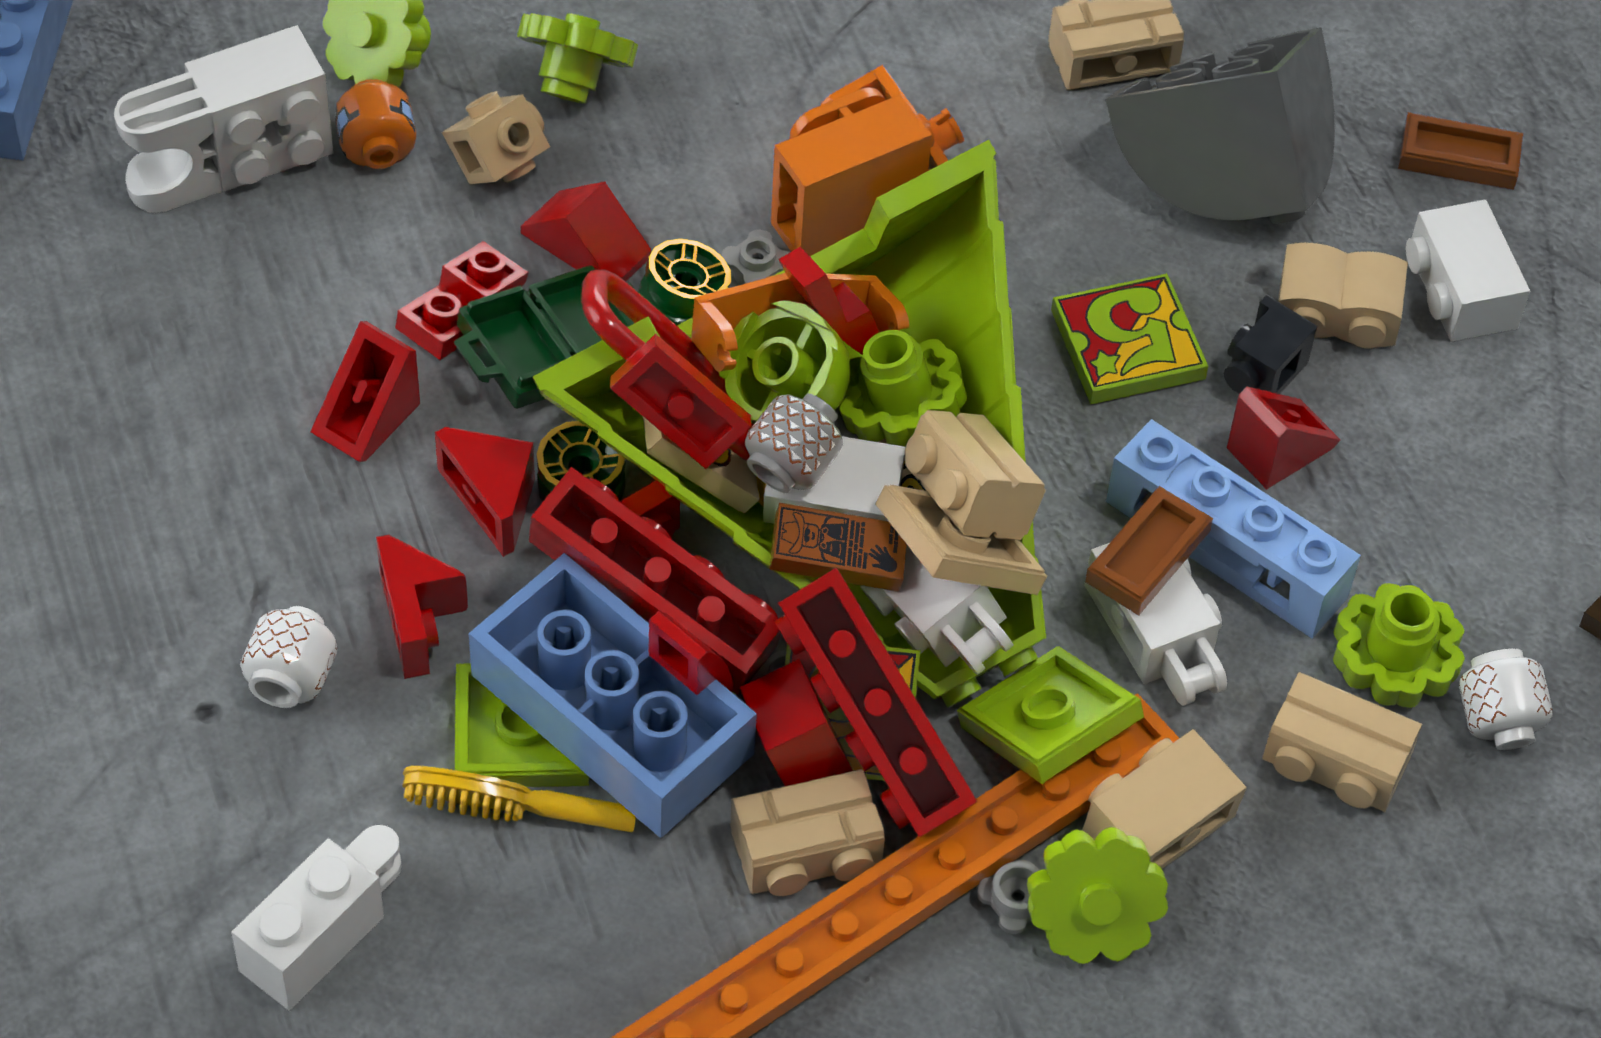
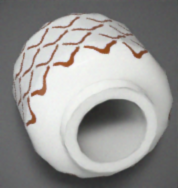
[240,606,338,708]
[1459,649,1553,750]

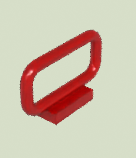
[581,269,754,469]

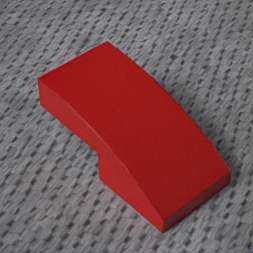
[778,247,880,355]
[649,611,733,695]

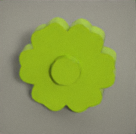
[323,0,431,87]
[517,13,638,104]
[840,330,967,448]
[1333,583,1465,708]
[1027,827,1168,964]

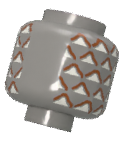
[745,393,843,493]

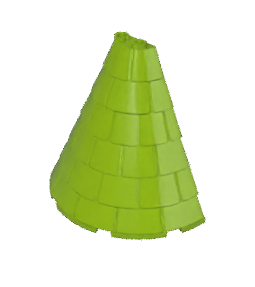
[533,140,1046,708]

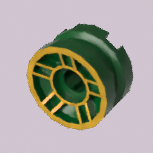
[637,239,731,325]
[536,421,626,502]

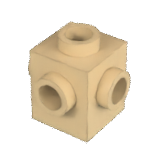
[442,91,551,184]

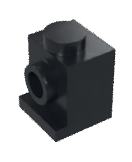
[1224,295,1317,394]

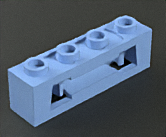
[1106,419,1361,638]

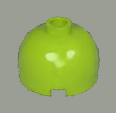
[719,300,850,424]

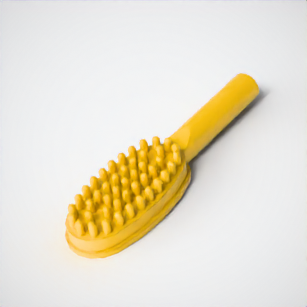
[402,766,636,833]

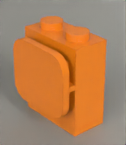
[771,88,934,256]

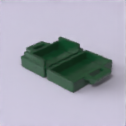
[454,265,635,409]

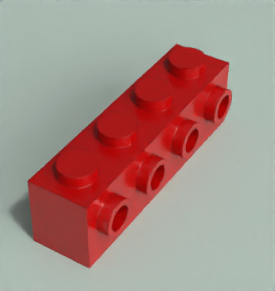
[529,467,781,695]
[775,568,978,837]

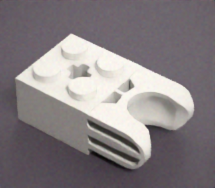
[114,25,333,213]

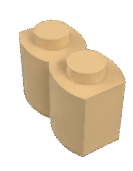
[1278,243,1408,348]

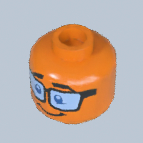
[335,79,417,169]

